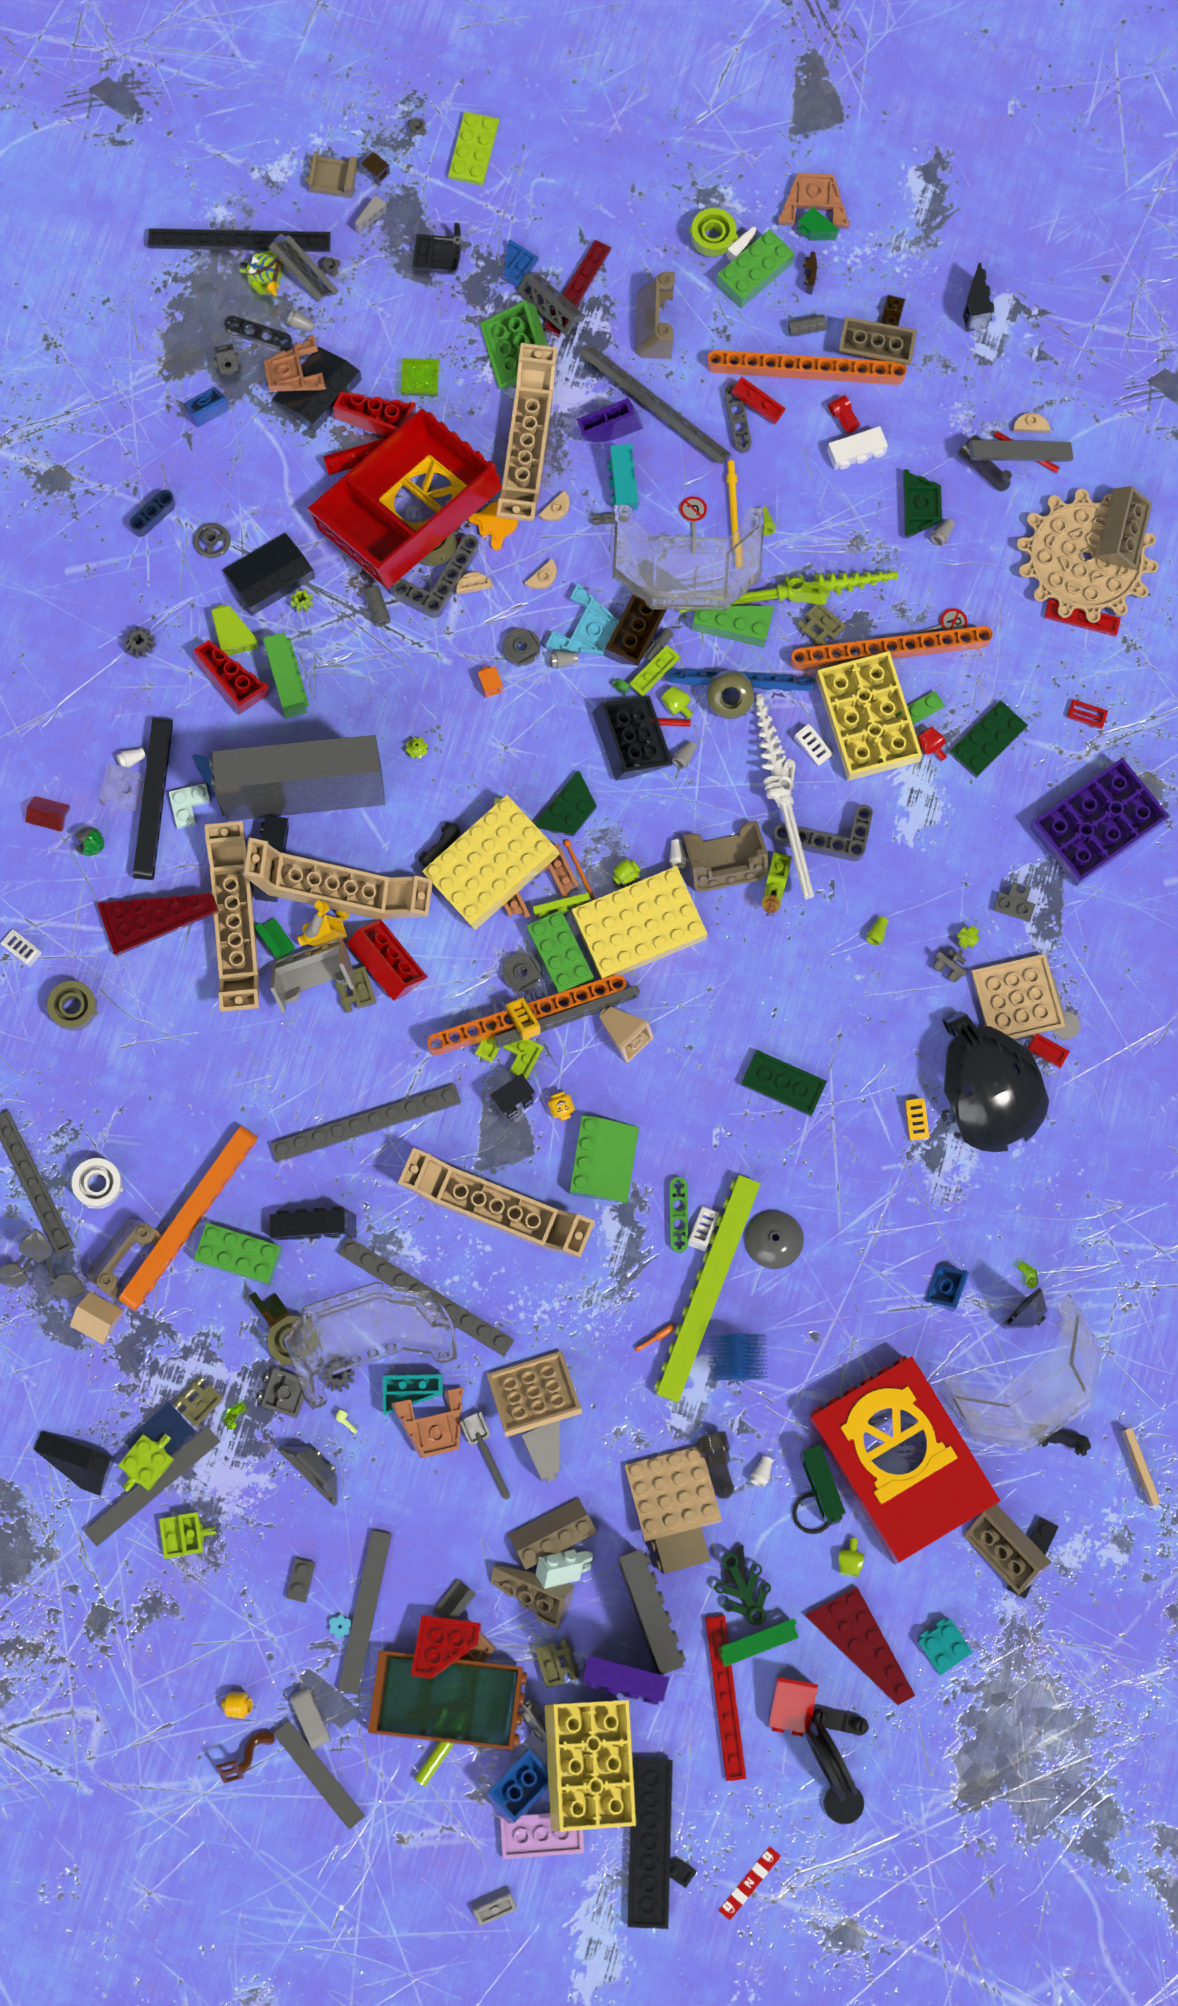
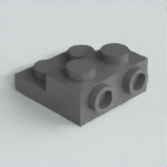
[255,1368,310,1418]

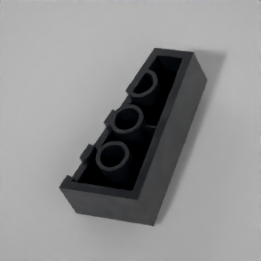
[270,1206,357,1240]

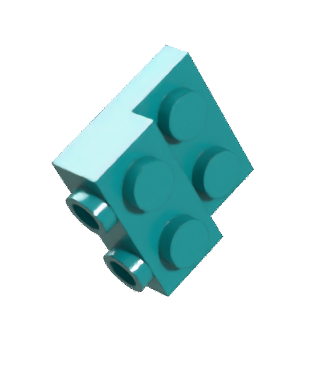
[917,1618,973,1676]

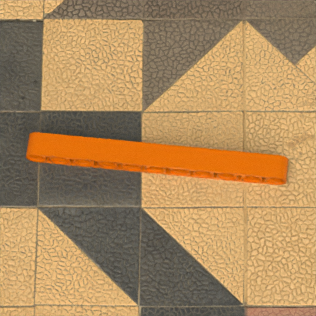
[707,350,907,385]
[790,626,993,670]
[427,975,626,1056]
[119,1126,258,1311]

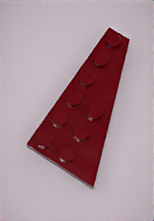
[97,893,219,956]
[805,1587,916,1705]

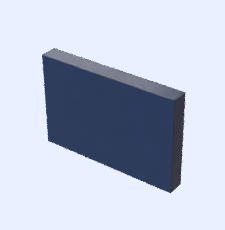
[124,1402,196,1455]

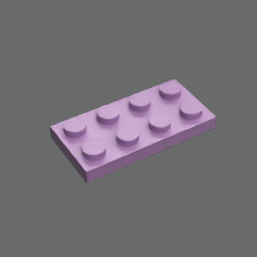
[500,1813,584,1859]

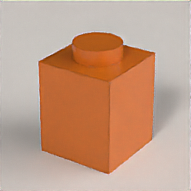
[478,666,503,698]

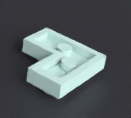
[169,783,210,829]

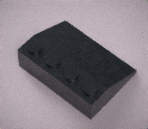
[272,347,361,433]
[222,532,315,615]
[592,696,673,781]

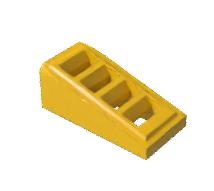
[506,997,541,1040]
[904,1098,929,1141]

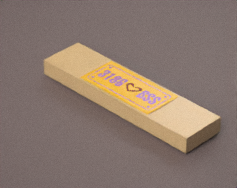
[1122,1428,1160,1507]

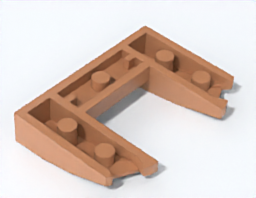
[503,843,579,918]

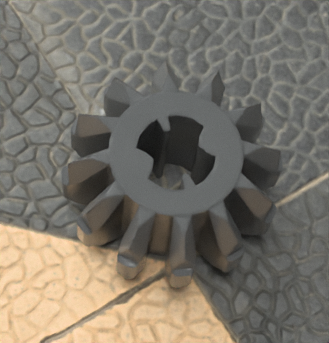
[123,626,156,659]
[321,1359,355,1393]

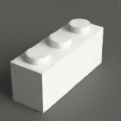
[827,426,888,470]

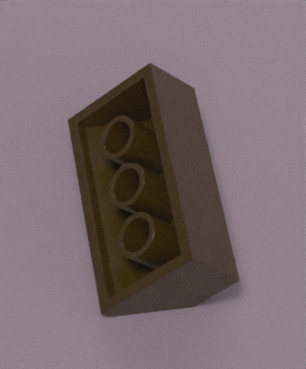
[605,585,671,665]

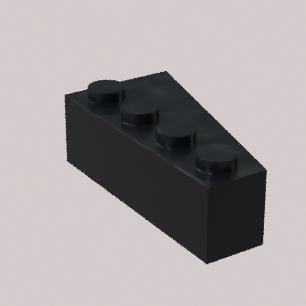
[250,815,289,902]

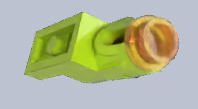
[762,852,792,913]

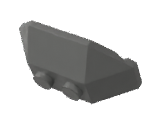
[277,1446,338,1507]

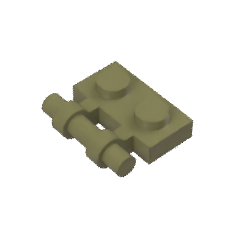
[797,604,846,646]
[335,966,376,1013]
[173,1376,224,1428]
[535,1639,579,1688]

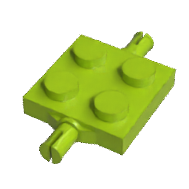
[118,1434,175,1492]

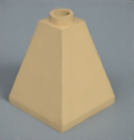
[599,1007,654,1064]

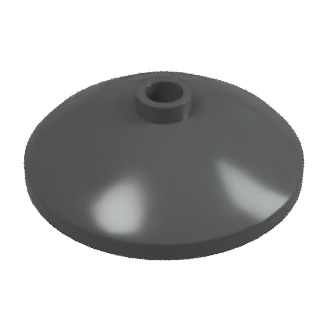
[745,1211,804,1269]

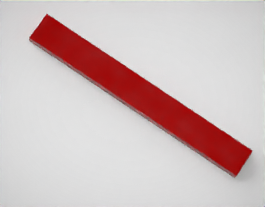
[705,1615,746,1782]

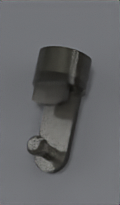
[957,434,1012,491]
[697,1431,734,1499]

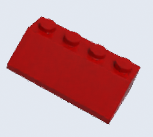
[347,919,428,1001]

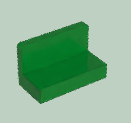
[254,918,295,960]

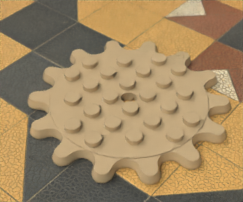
[1017,489,1159,623]

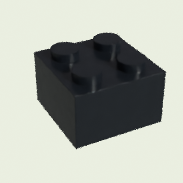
[490,1074,535,1121]

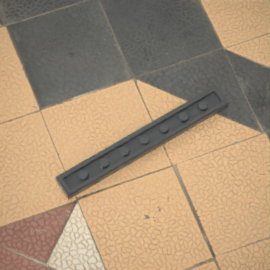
[493,985,640,1049]
[0,1110,76,1256]
[84,1427,221,1547]
[338,1530,392,1695]

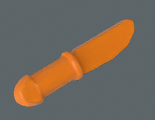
[635,1324,675,1352]

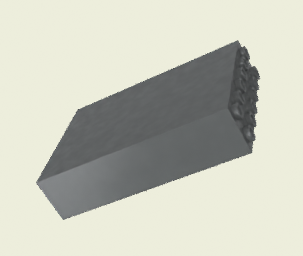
[209,735,385,821]

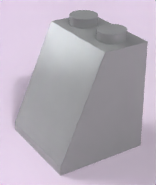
[522,1421,560,1483]

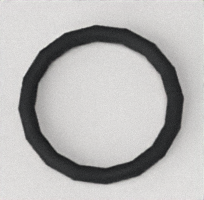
[792,1493,830,1534]

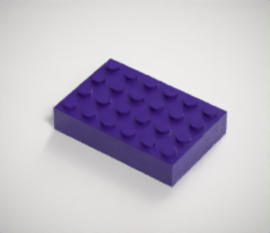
[1030,757,1169,887]
[581,1656,670,1705]

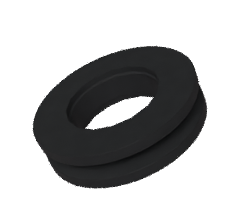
[804,1723,858,1802]

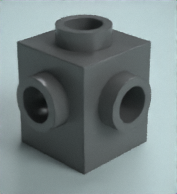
[213,344,241,375]

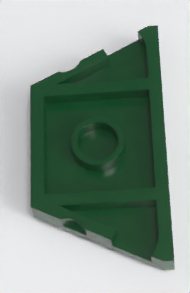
[903,469,942,538]
[535,771,597,837]

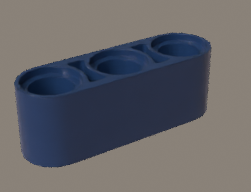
[130,490,176,537]

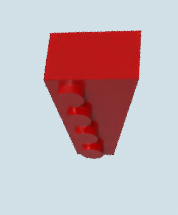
[334,392,416,437]
[193,640,269,715]

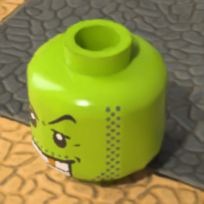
[612,858,641,887]

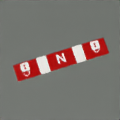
[719,1846,781,1921]

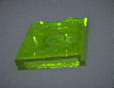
[401,358,439,396]

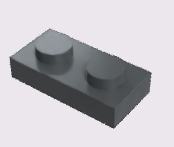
[286,1559,316,1603]

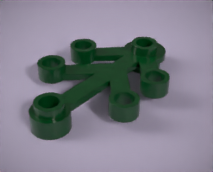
[714,1552,771,1625]

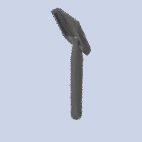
[459,1411,510,1500]

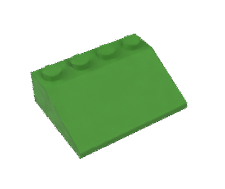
[480,300,548,389]
[570,1115,639,1204]

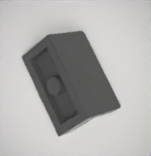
[434,1580,476,1620]

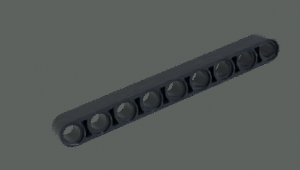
[133,717,173,880]

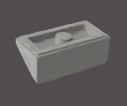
[471,1886,518,1926]

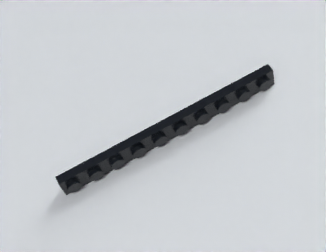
[148,228,331,252]

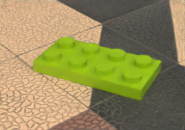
[448,111,500,186]

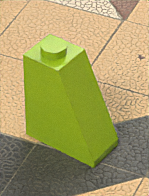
[211,605,259,656]

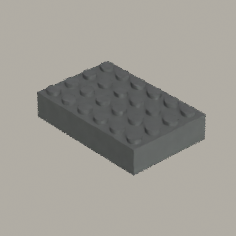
[617,1549,686,1675]

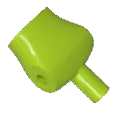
[661,686,694,719]
[838,1538,865,1577]

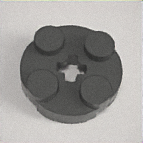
[503,628,540,667]
[503,954,541,993]

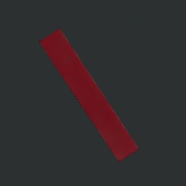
[543,239,611,338]

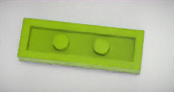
[629,645,681,697]
[533,893,590,919]

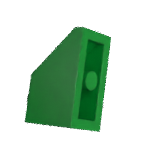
[797,206,839,241]

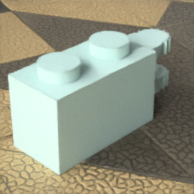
[535,1549,593,1589]

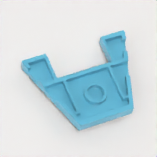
[545,583,619,656]

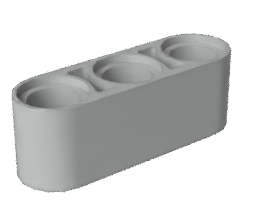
[289,1686,331,1750]

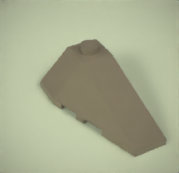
[491,1565,575,1629]

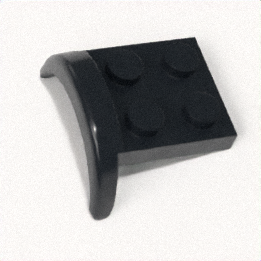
[412,223,461,275]

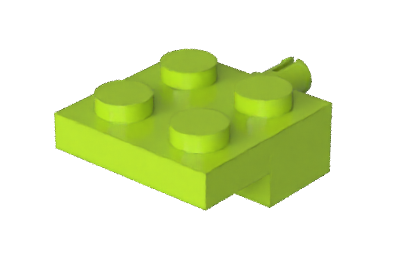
[159,1512,216,1559]

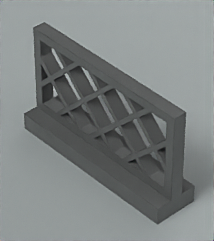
[268,234,339,302]

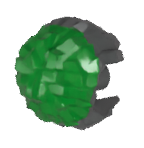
[75,826,104,856]

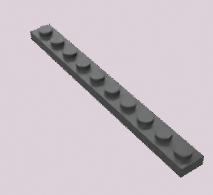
[579,344,731,464]
[271,1085,461,1163]
[338,1237,514,1357]

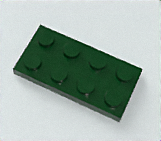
[949,700,1028,778]
[741,1050,827,1117]

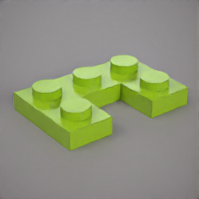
[475,1024,544,1079]

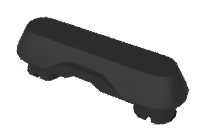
[418,822,461,868]
[1034,1426,1091,1456]
[812,1708,869,1735]

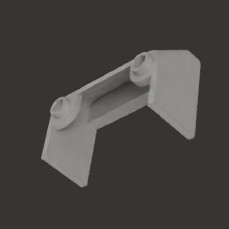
[270,938,354,1014]

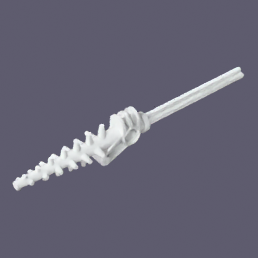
[755,694,814,899]

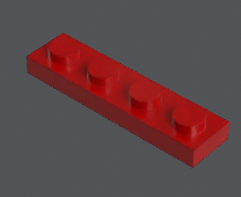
[323,437,388,475]

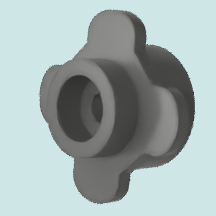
[407,118,427,137]
[320,257,341,276]

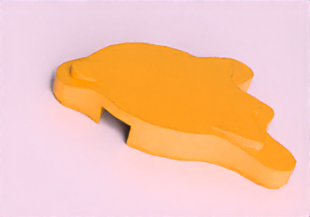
[468,501,519,551]

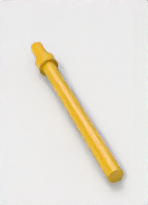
[726,460,741,568]

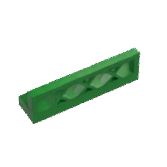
[717,1618,799,1667]

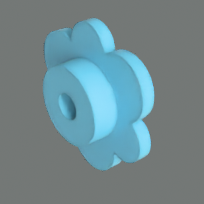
[329,1615,351,1639]

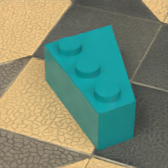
[606,444,638,512]
[383,1373,443,1416]

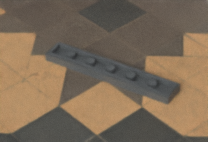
[969,440,1074,462]
[273,1720,365,1830]

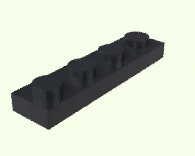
[1006,1518,1059,1599]

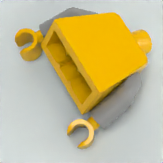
[297,900,350,946]

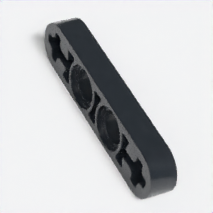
[224,315,293,352]

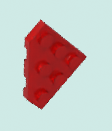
[411,1615,482,1679]

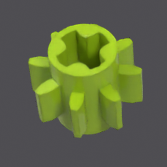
[291,589,313,613]
[957,925,981,949]

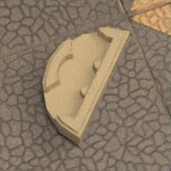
[1013,413,1050,433]
[538,490,570,521]
[525,559,557,590]
[457,572,493,595]

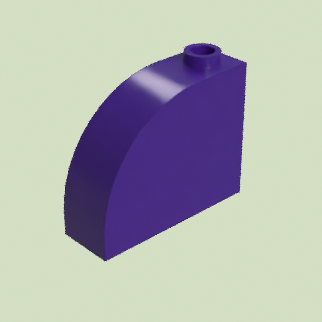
[577,398,643,442]

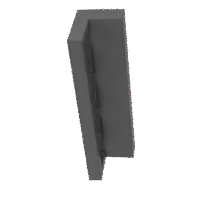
[517,272,586,335]

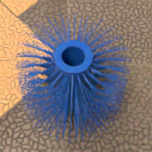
[708,1333,768,1381]

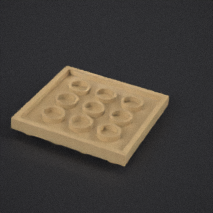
[971,954,1065,1039]
[486,1351,582,1437]
[625,1446,722,1541]

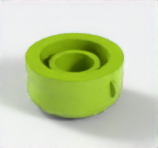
[688,208,738,257]

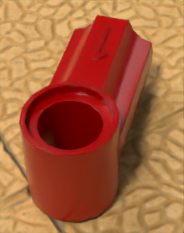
[828,395,860,434]

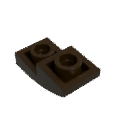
[802,251,817,295]
[880,295,905,326]

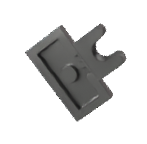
[993,882,1036,922]

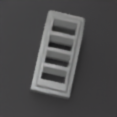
[355,196,387,234]

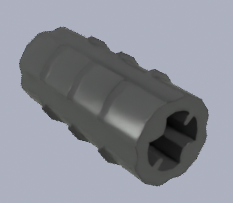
[788,314,827,337]
[364,586,391,627]

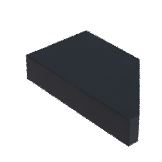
[725,1545,746,1584]
[670,1859,697,1889]

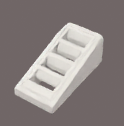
[727,227,756,262]
[794,724,833,767]
[0,930,42,968]
[688,1206,720,1251]

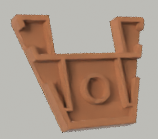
[778,173,849,228]
[264,335,326,392]
[392,1387,464,1458]

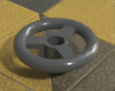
[194,523,231,558]

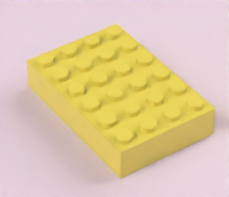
[816,651,922,781]
[422,795,560,930]
[572,866,708,980]
[545,1700,636,1831]

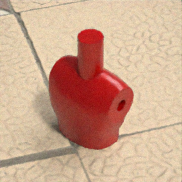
[917,726,947,761]

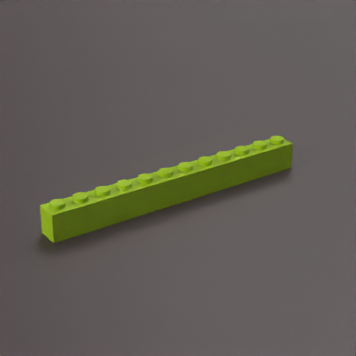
[654,1175,761,1404]

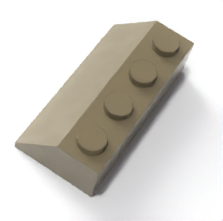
[839,316,917,365]
[1098,486,1152,570]
[508,1498,597,1570]
[964,1504,1052,1595]

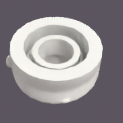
[72,1158,123,1209]

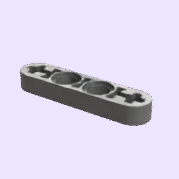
[724,384,751,454]

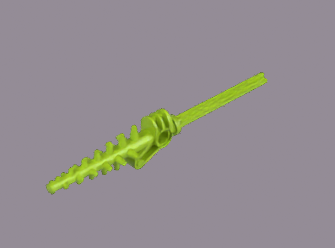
[678,571,898,613]

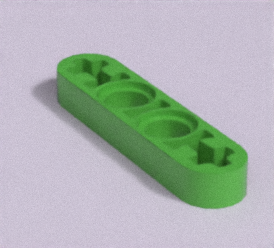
[669,1177,688,1253]

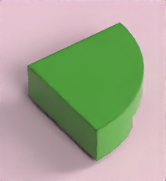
[611,678,630,696]

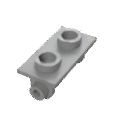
[519,1700,546,1742]

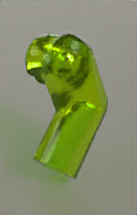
[1017,1260,1039,1289]
[223,1402,247,1430]

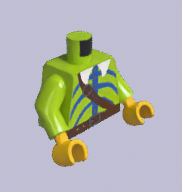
[240,250,284,296]

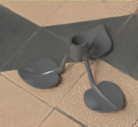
[0,1228,85,1298]

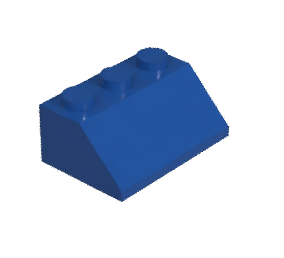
[486,1749,549,1824]

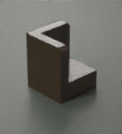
[362,151,390,185]

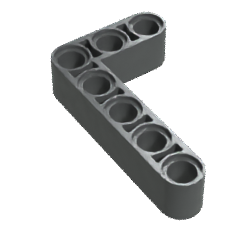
[393,534,479,618]
[773,805,873,861]

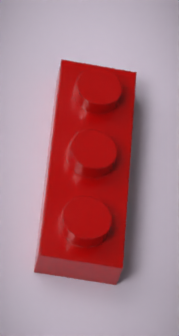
[731,376,786,425]

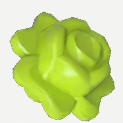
[406,737,428,759]

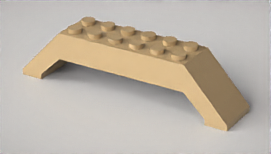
[497,343,558,522]
[204,821,260,1012]
[243,837,433,919]
[398,1148,595,1258]

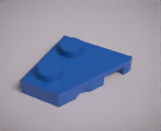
[503,239,539,288]

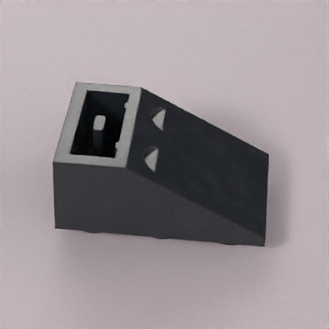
[962,263,994,332]

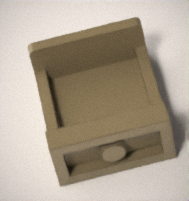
[306,152,358,198]
[651,1527,711,1574]

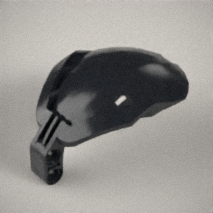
[943,1011,1049,1152]

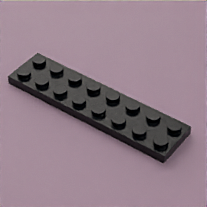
[627,1759,673,1929]

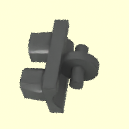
[933,949,968,983]

